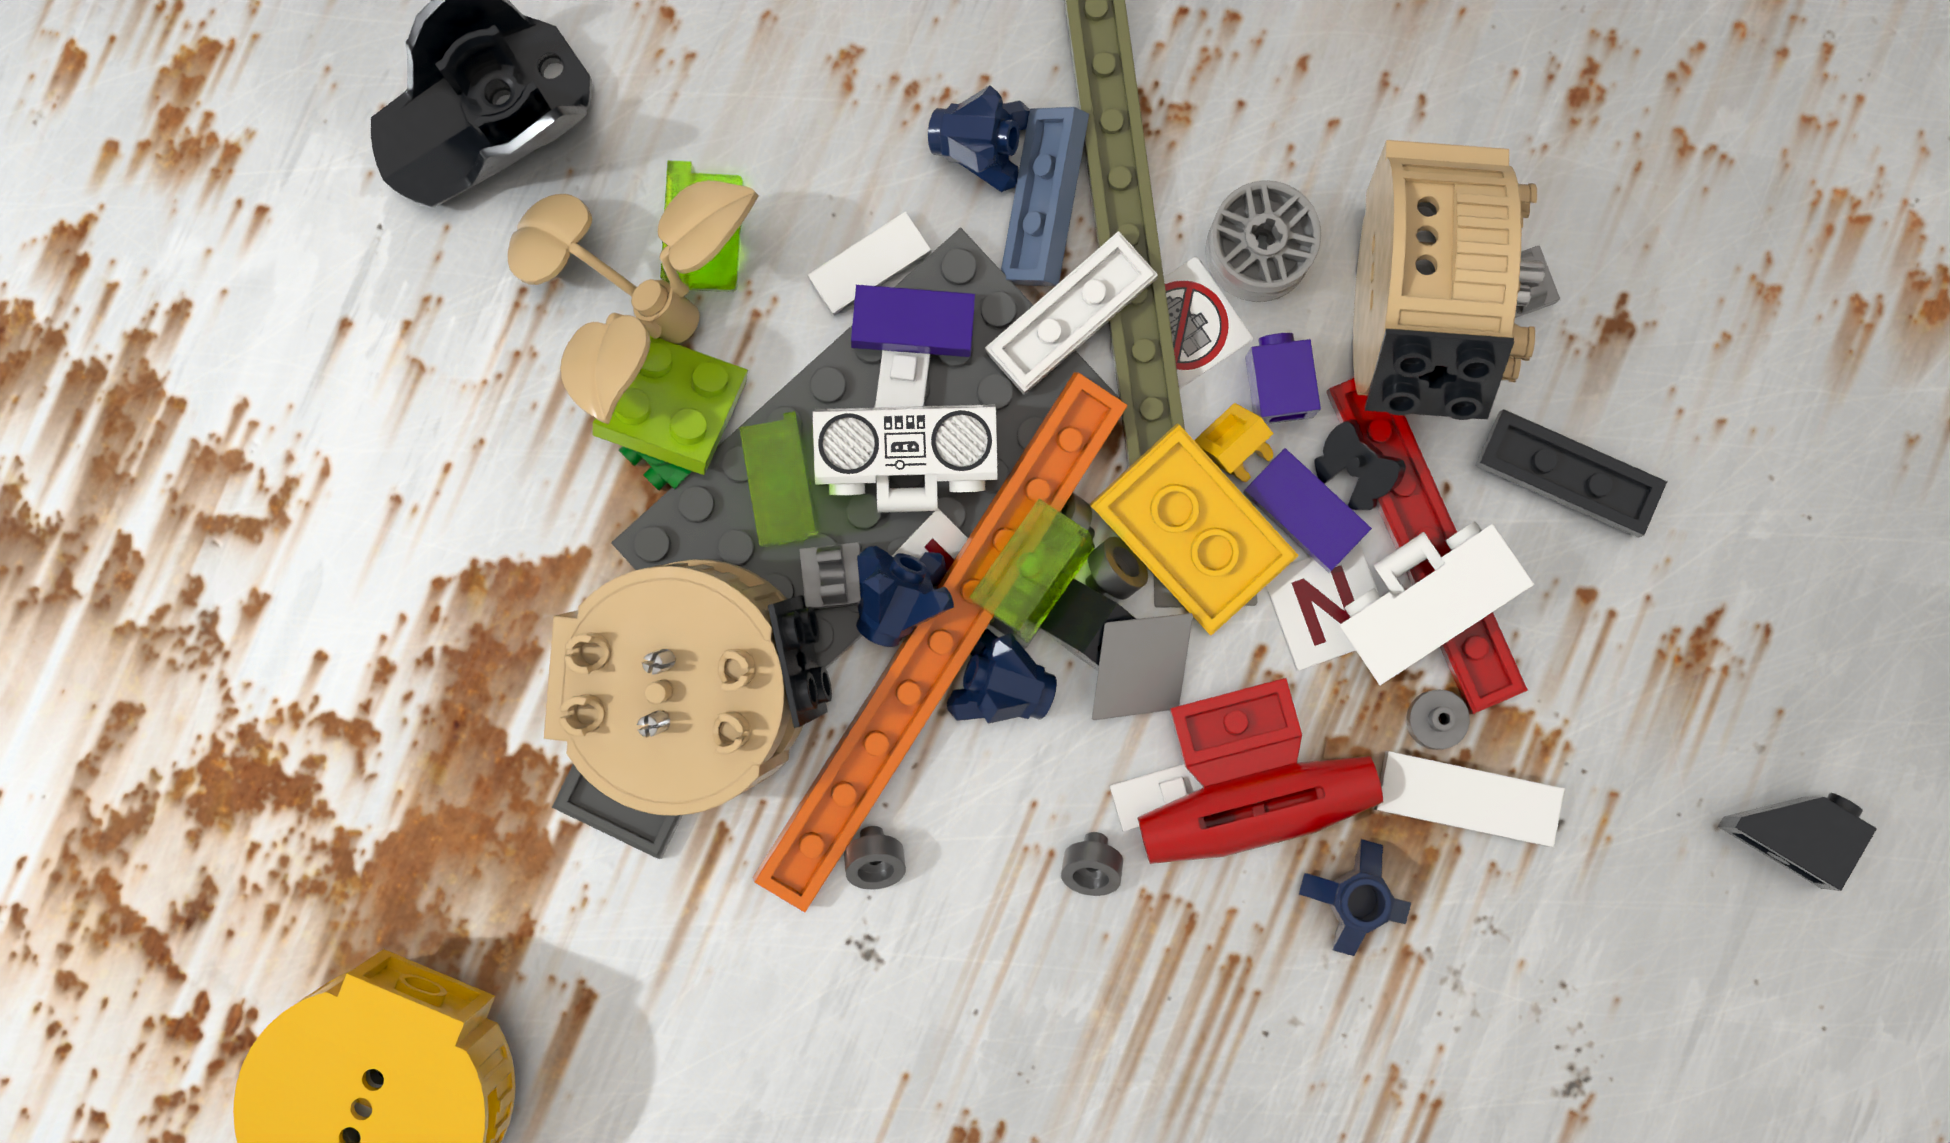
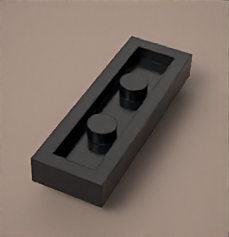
[1475,409,1668,538]

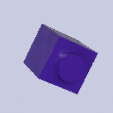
[1245,333,1321,424]

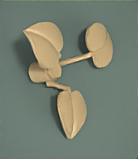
[508,180,759,424]

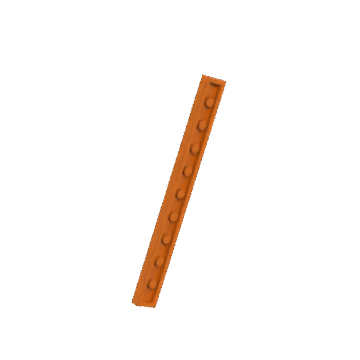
[753,372,1128,913]

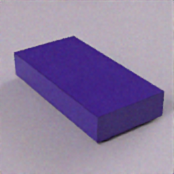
[851,284,975,357]
[1243,448,1372,573]

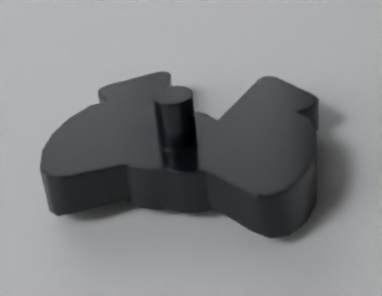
[1314,419,1406,510]

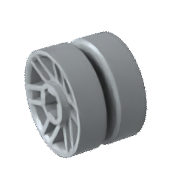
[1205,180,1321,302]

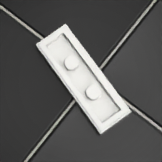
[985,231,1158,395]
[1374,751,1565,847]

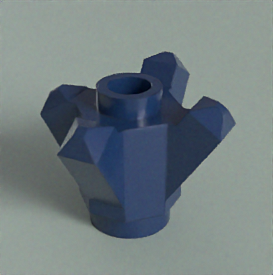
[928,85,1030,192]
[856,546,954,647]
[947,629,1057,724]
[1299,839,1411,956]

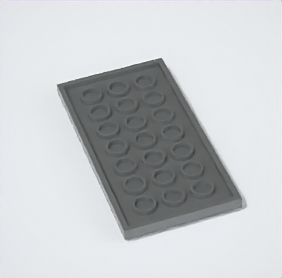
[611,227,1120,669]

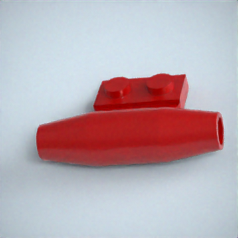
[1137,678,1383,864]

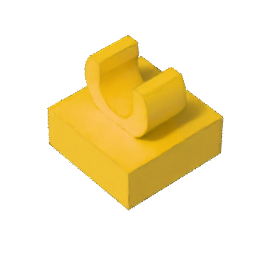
[1194,403,1274,482]

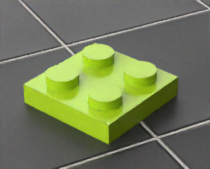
[592,336,748,475]

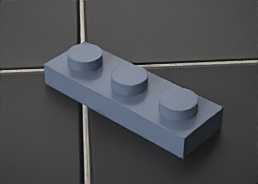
[1001,107,1089,286]

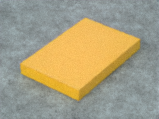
[1090,423,1299,636]

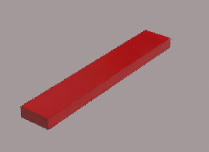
[1326,378,1528,714]

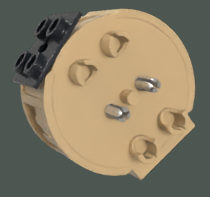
[544,559,832,816]

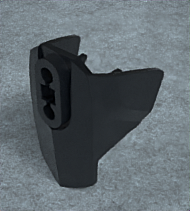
[371,0,592,208]

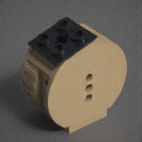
[1353,140,1545,420]

